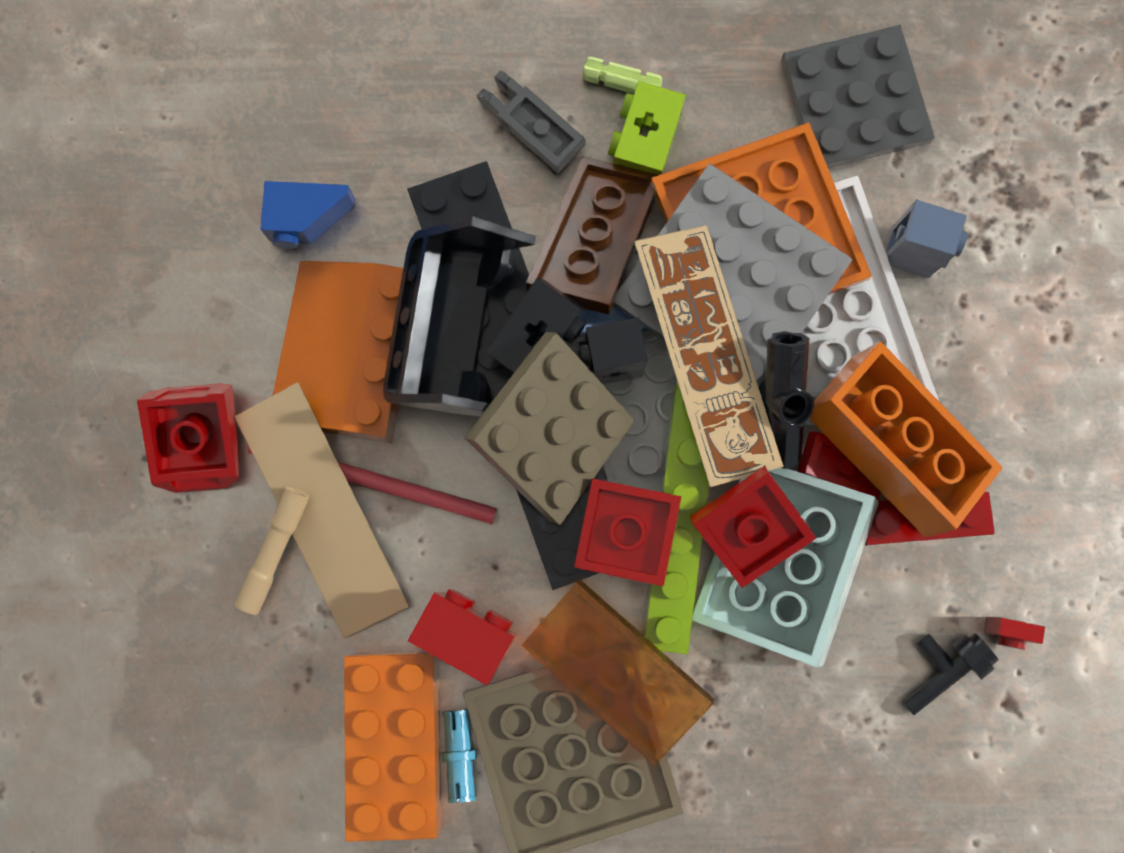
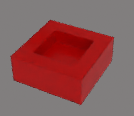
[984,617,1045,650]

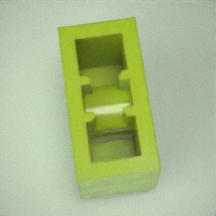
[608,80,686,175]

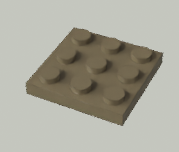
[465,332,635,525]

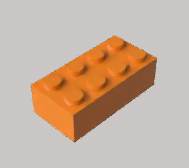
[809,341,1003,537]
[344,652,442,842]

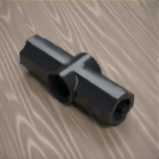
[759,331,814,469]

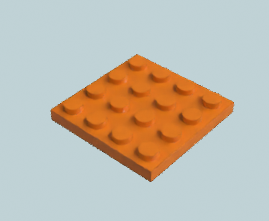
[650,123,872,295]

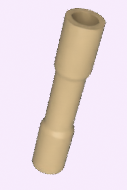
[234,486,310,615]

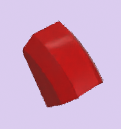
[137,383,239,493]

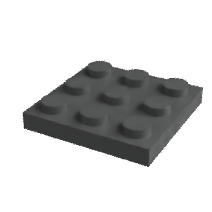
[781,25,935,168]

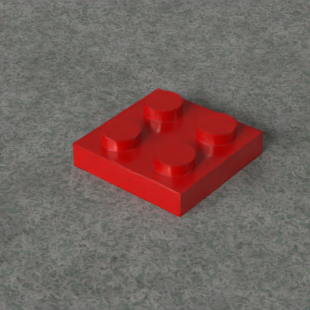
[690,466,817,588]
[574,478,682,587]

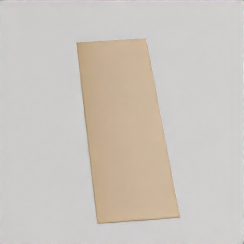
[234,382,409,638]

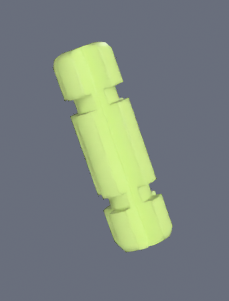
[583,56,662,94]

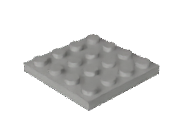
[613,163,853,388]

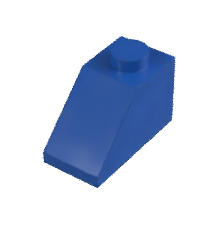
[260,181,355,249]

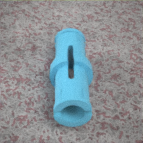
[442,710,477,803]

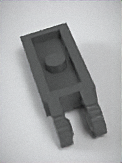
[477,71,586,173]

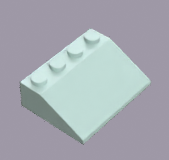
[692,468,879,668]

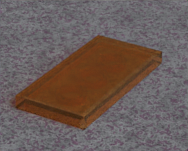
[521,579,715,766]

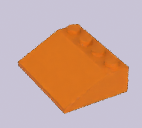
[272,261,403,444]

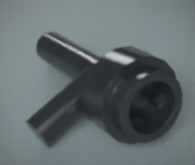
[902,633,999,716]

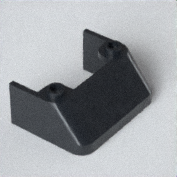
[383,216,536,416]

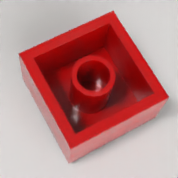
[407,589,517,686]

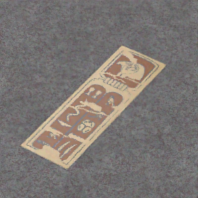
[634,225,783,487]

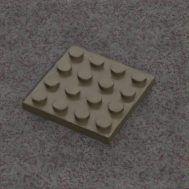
[463,640,684,853]

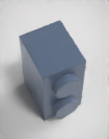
[885,199,968,278]

